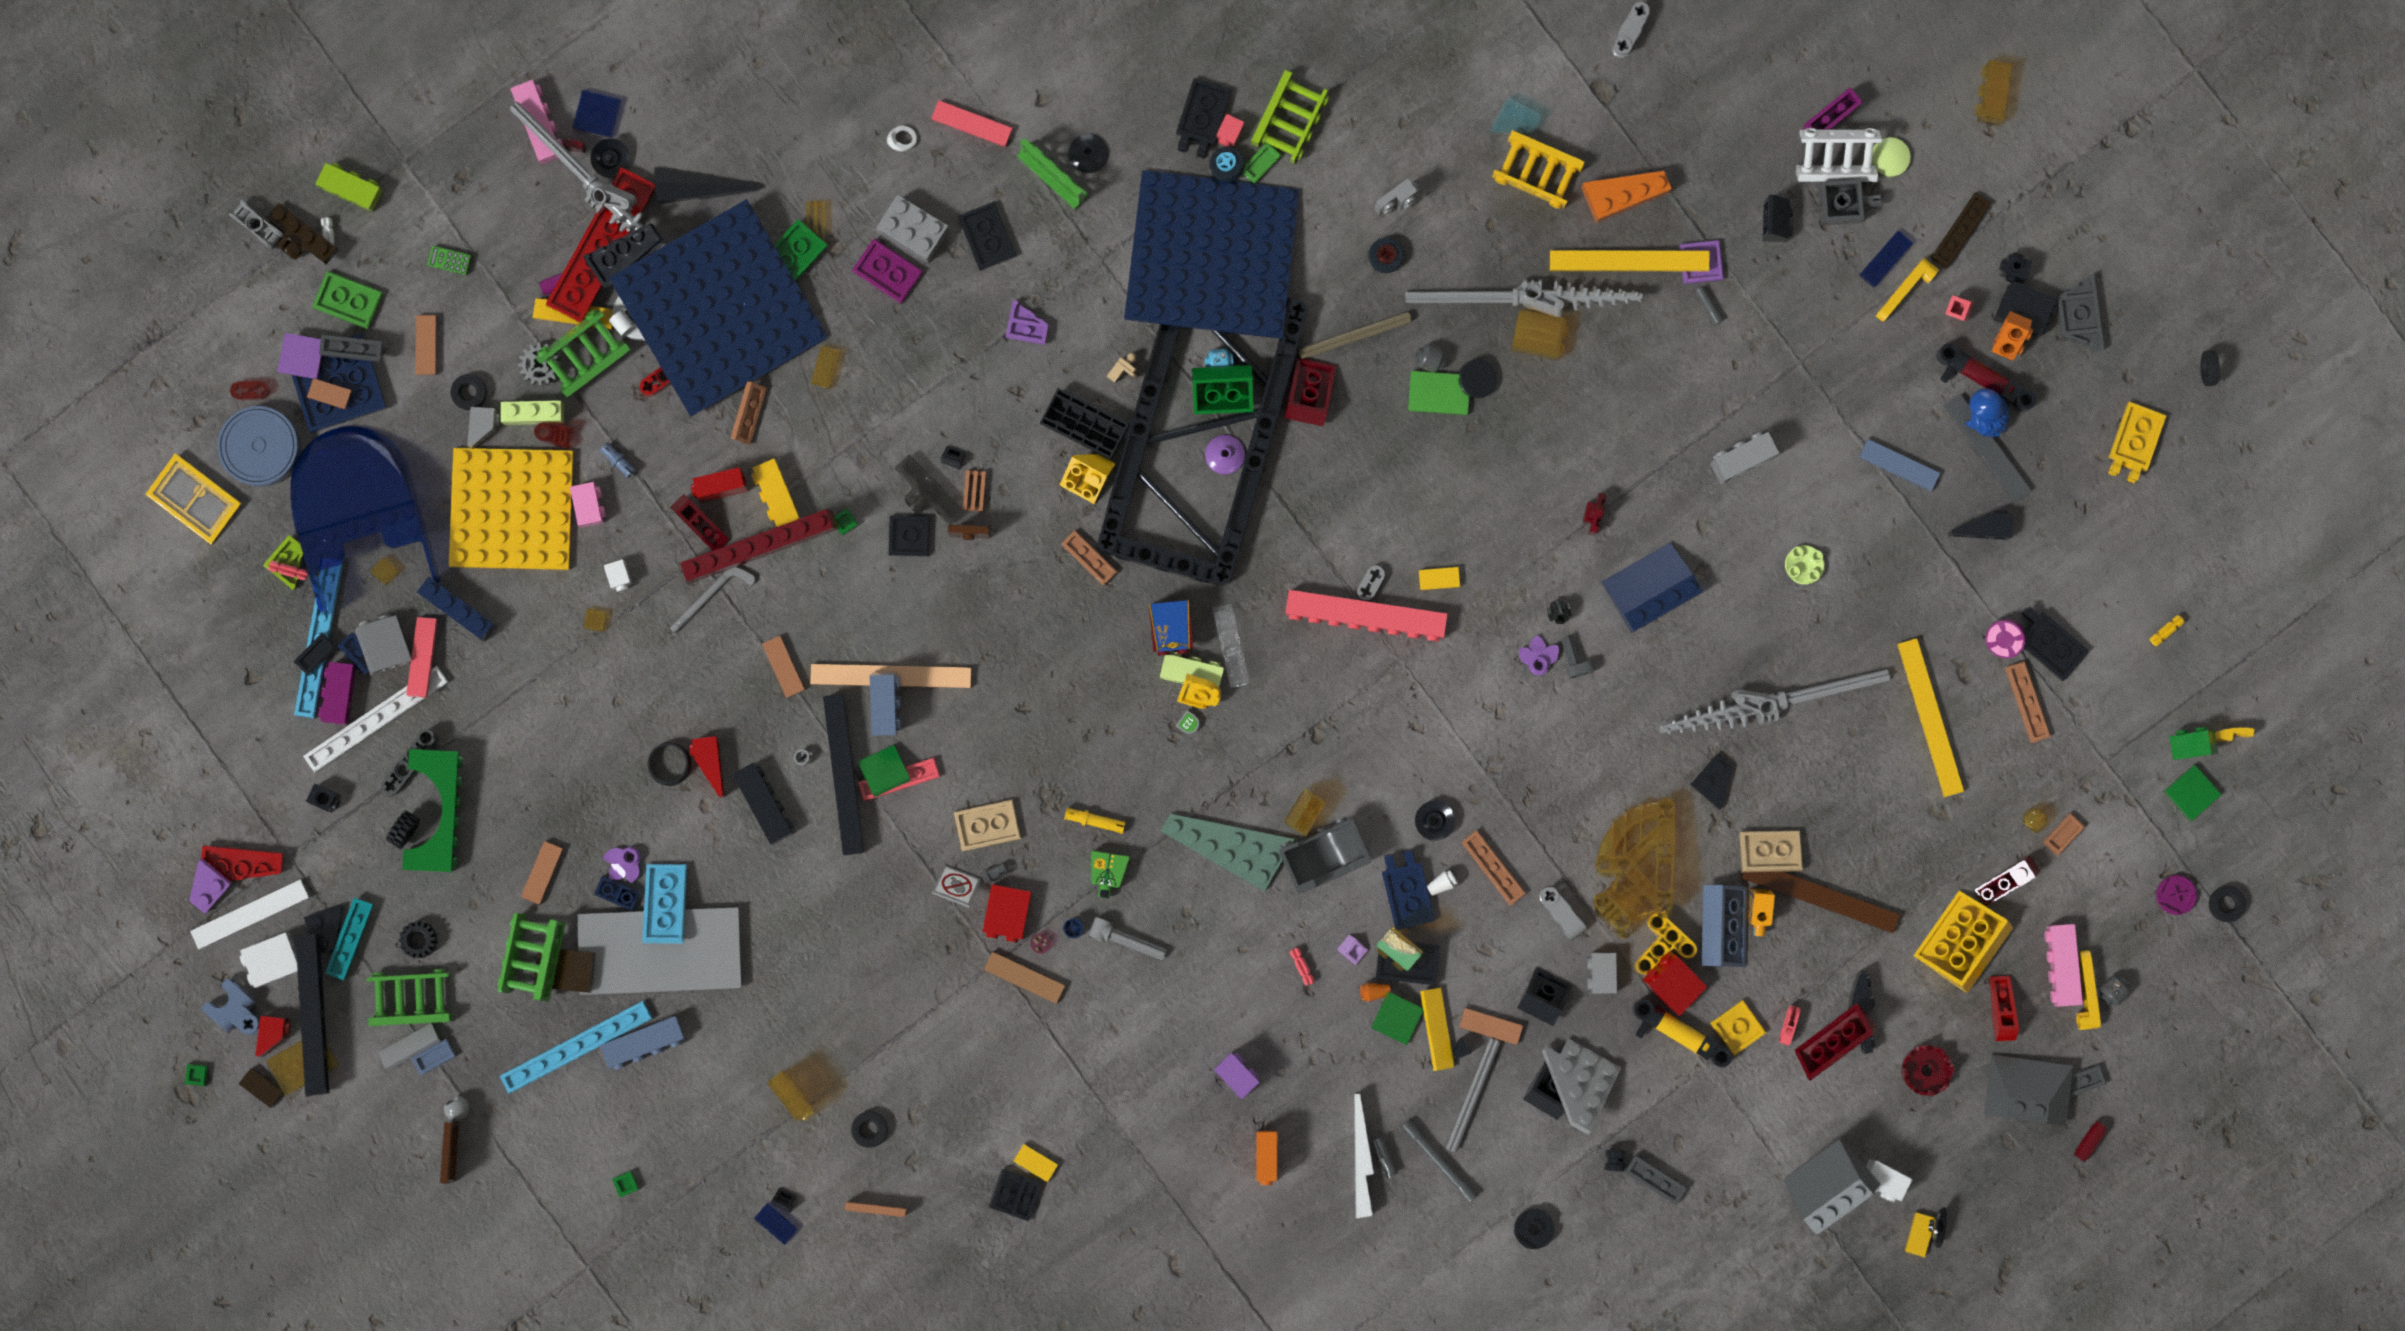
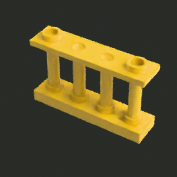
[1492,130,1585,209]

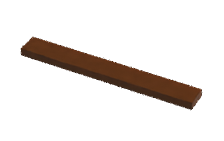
[1741,872,1900,934]

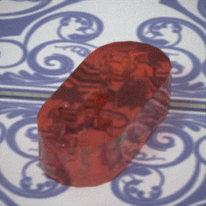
[230,381,270,401]

